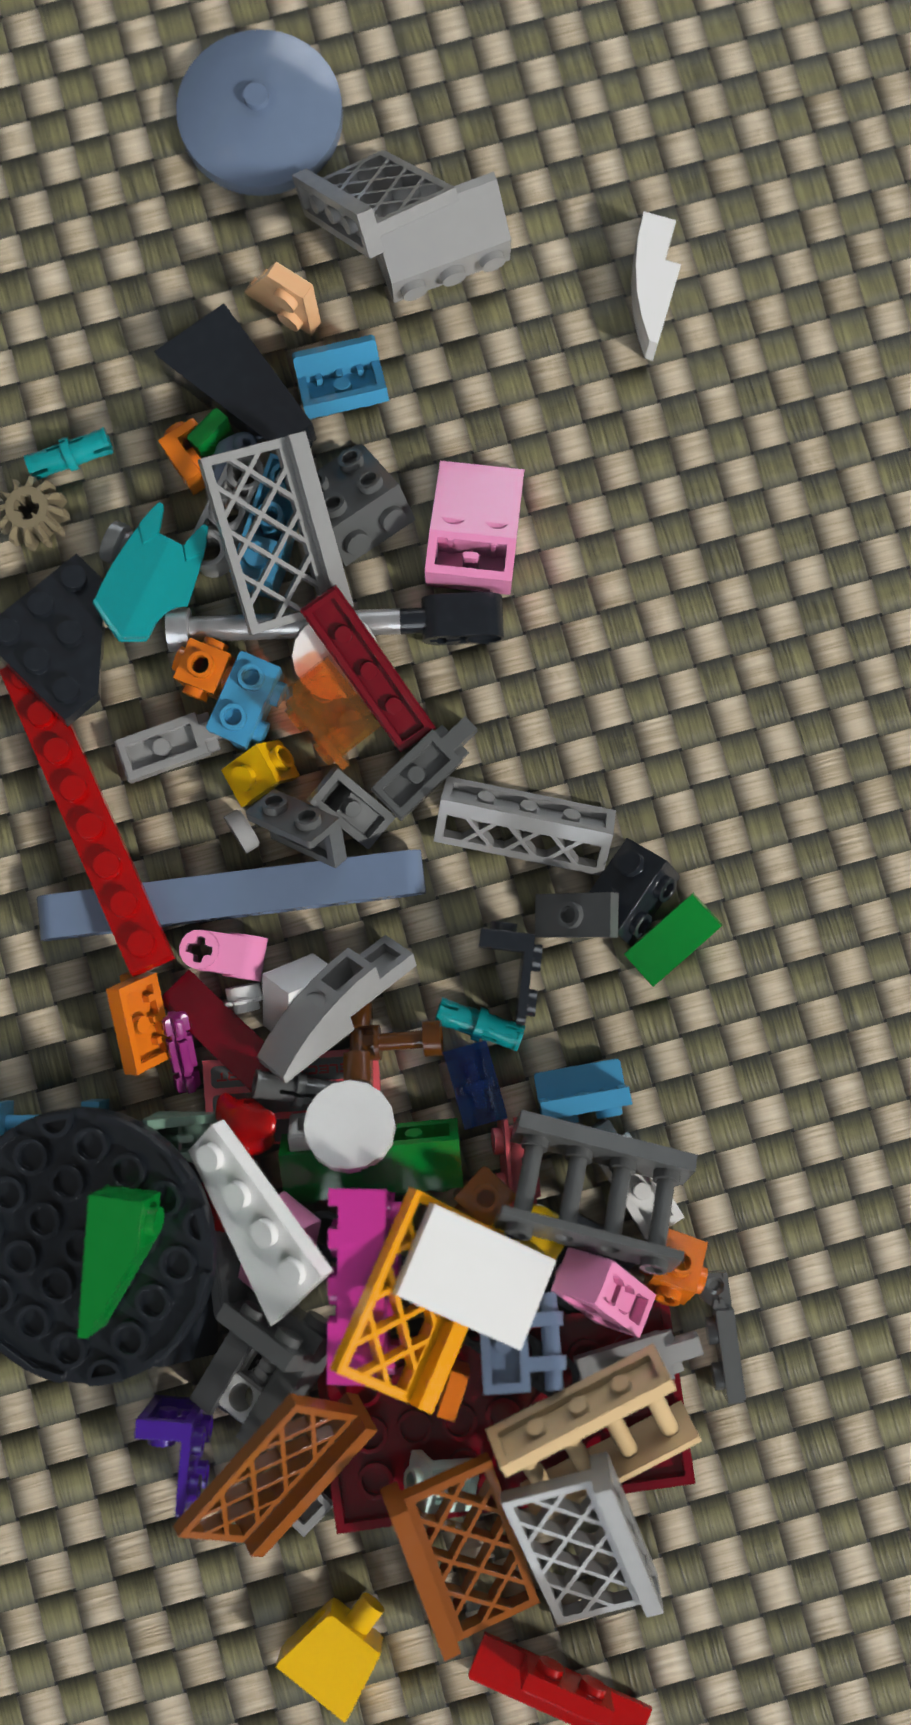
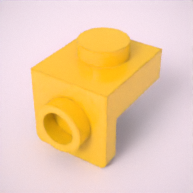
[221,740,299,807]

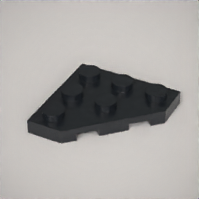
[0,553,105,727]

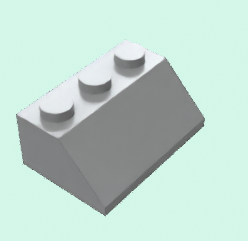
[376,172,511,303]

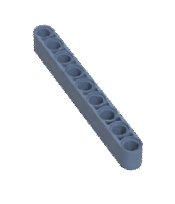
[37,850,426,941]

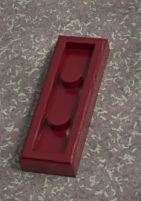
[162,970,271,1091]

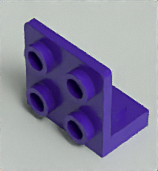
[134,1395,213,1518]

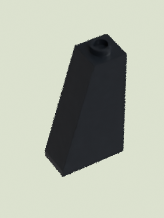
[154,303,317,455]

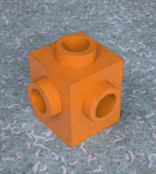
[172,636,236,702]
[639,1228,708,1306]

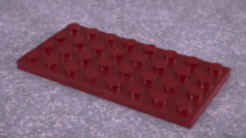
[317,1299,696,1534]

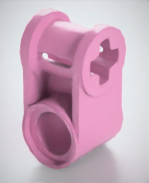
[179,930,268,982]

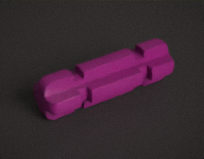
[162,1011,201,1094]

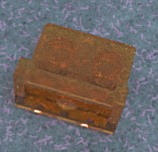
[285,656,381,771]

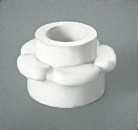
[224,982,263,1014]

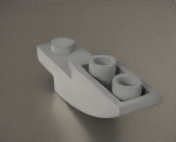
[257,935,417,1084]

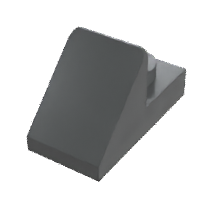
[306,766,396,850]

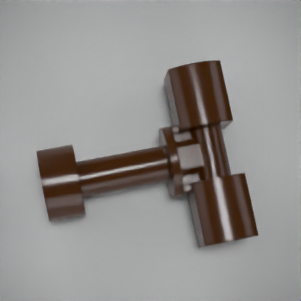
[343,1002,444,1086]

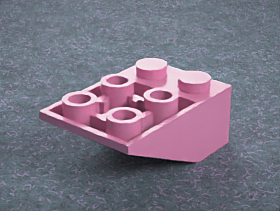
[425,461,524,595]

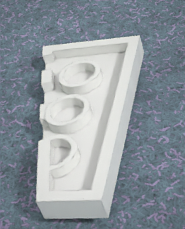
[188,1120,333,1326]

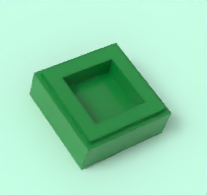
[187,408,234,458]

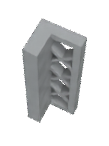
[434,776,616,876]

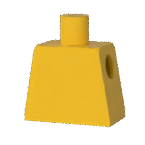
[275,1592,385,1723]

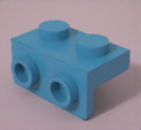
[292,335,389,419]
[206,651,288,752]
[534,1059,633,1123]

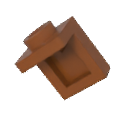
[453,1166,516,1226]

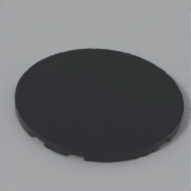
[0,1107,217,1387]

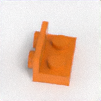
[106,972,170,1075]

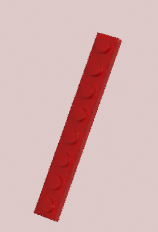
[0,666,175,978]

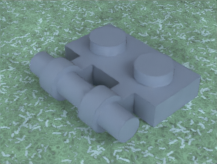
[480,1292,567,1395]

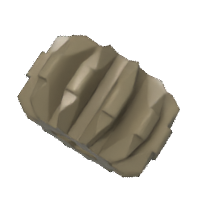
[0,475,70,552]

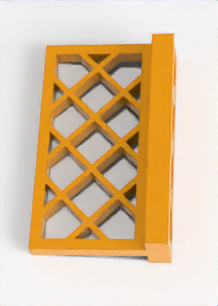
[329,1187,507,1414]

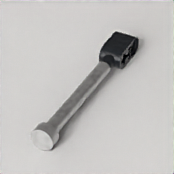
[165,592,504,652]

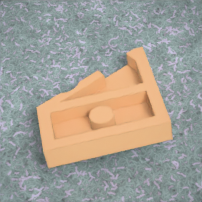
[245,262,321,336]

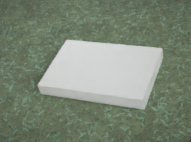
[392,1203,557,1351]

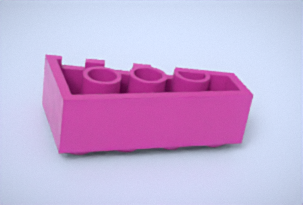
[327,1188,402,1386]

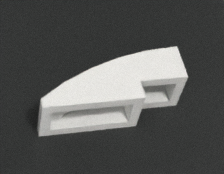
[631,211,681,361]

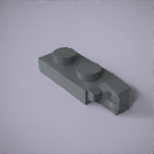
[370,716,478,821]
[698,1270,746,1404]

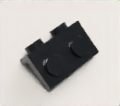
[589,838,680,946]

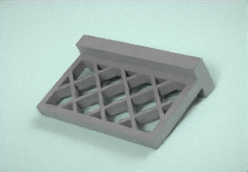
[292,150,459,259]
[198,431,354,635]
[501,1451,664,1625]

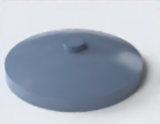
[176,30,343,196]

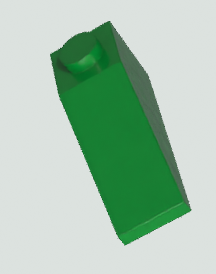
[78,1185,164,1339]

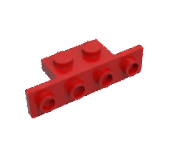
[468,1631,652,1725]

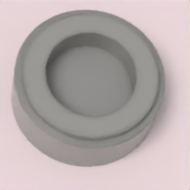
[223,809,260,854]

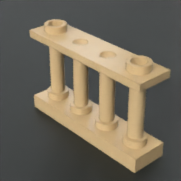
[486,1344,702,1520]

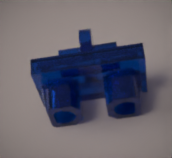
[443,1040,508,1130]

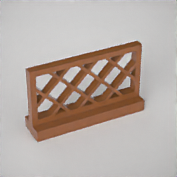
[173,1392,378,1557]
[380,1452,540,1662]

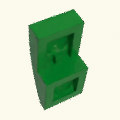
[624,892,722,987]

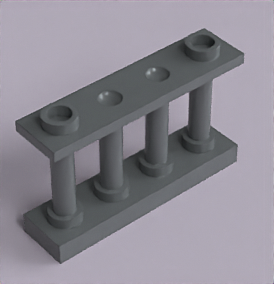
[493,1110,698,1275]

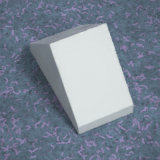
[262,953,328,1031]

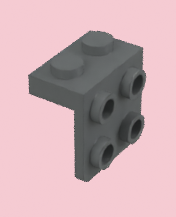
[317,444,416,566]

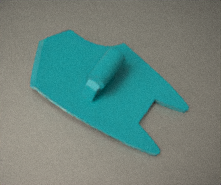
[93,502,209,642]

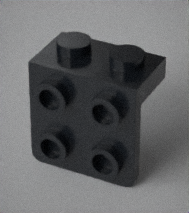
[479,921,543,1025]

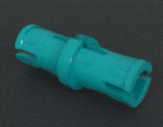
[24,427,114,480]
[434,997,525,1052]

